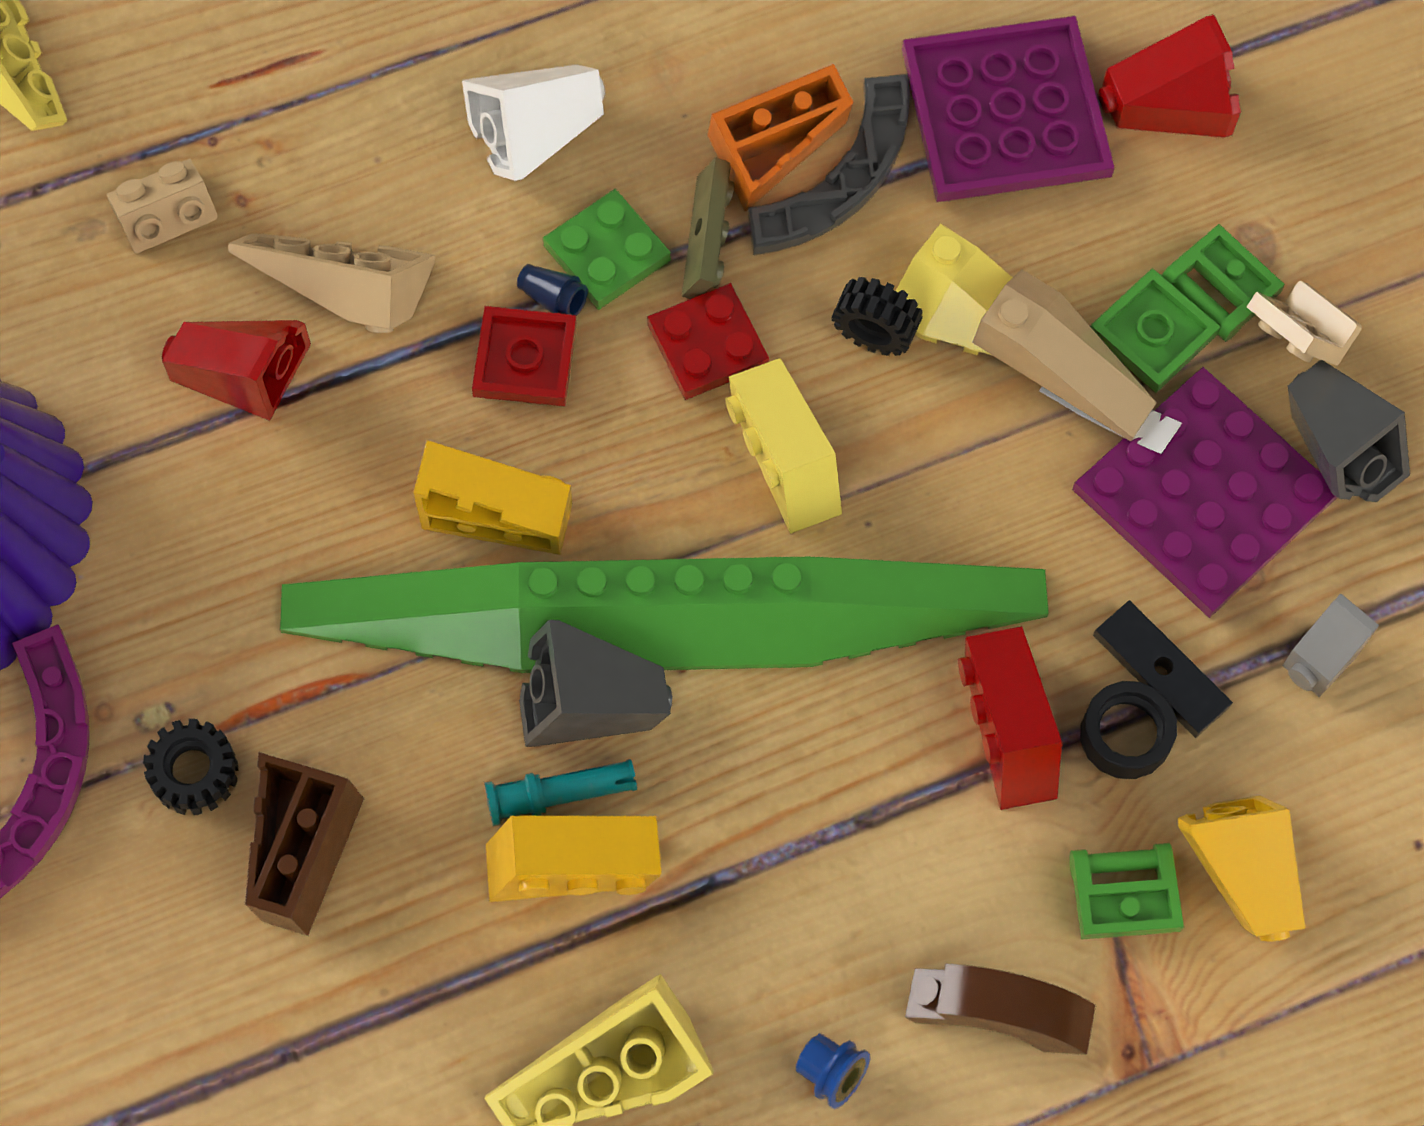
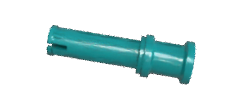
[484,759,637,826]

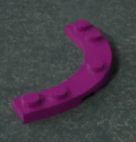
[0,624,89,898]

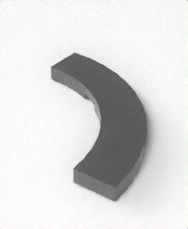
[748,74,910,255]

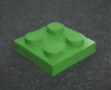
[543,189,671,310]
[1090,268,1221,393]

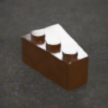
[245,752,364,936]

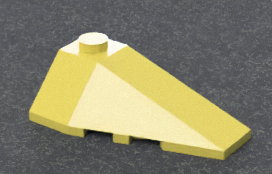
[0,0,67,131]
[895,223,1013,356]
[484,974,714,1126]

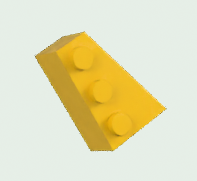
[413,440,572,555]
[485,816,662,902]

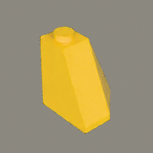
[1178,795,1306,942]

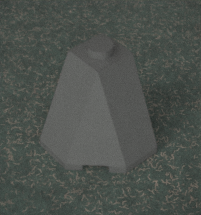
[1288,360,1410,502]
[519,620,672,747]

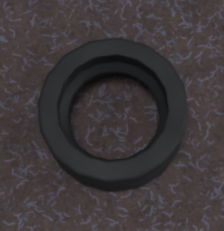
[1080,681,1177,779]

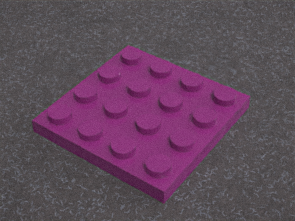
[902,16,1115,203]
[1072,367,1337,618]

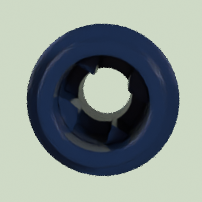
[517,264,588,316]

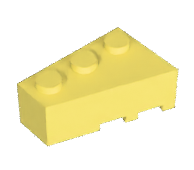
[725,358,842,534]

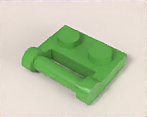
[1161,224,1285,342]
[1069,843,1184,940]

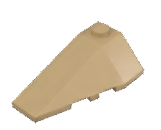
[228,233,435,333]
[972,269,1157,442]

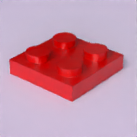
[647,283,770,400]
[472,306,577,407]

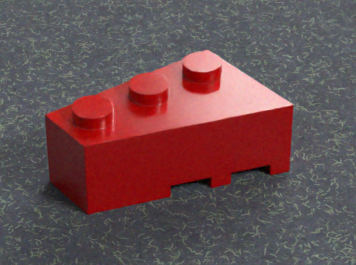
[958,626,1062,810]

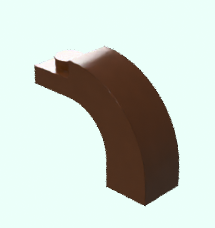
[905,964,1096,1055]

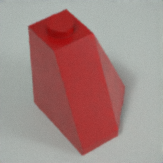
[1098,14,1241,138]
[162,320,311,421]

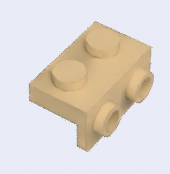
[106,159,218,253]
[1247,281,1362,366]

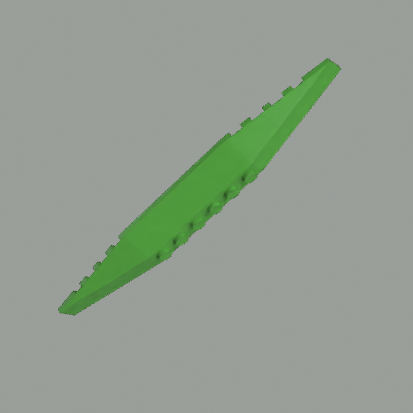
[280,556,1049,673]

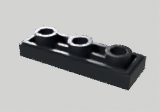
[1093,600,1233,738]

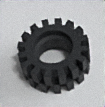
[832,277,923,356]
[143,719,239,815]

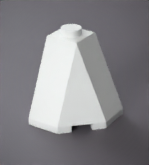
[462,65,605,181]

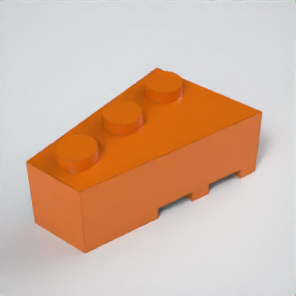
[707,64,854,212]

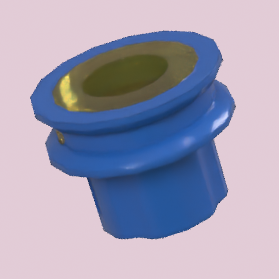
[796,1033,870,1109]

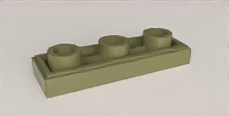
[682,158,734,299]

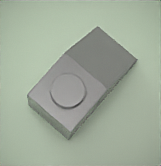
[1282,593,1379,697]

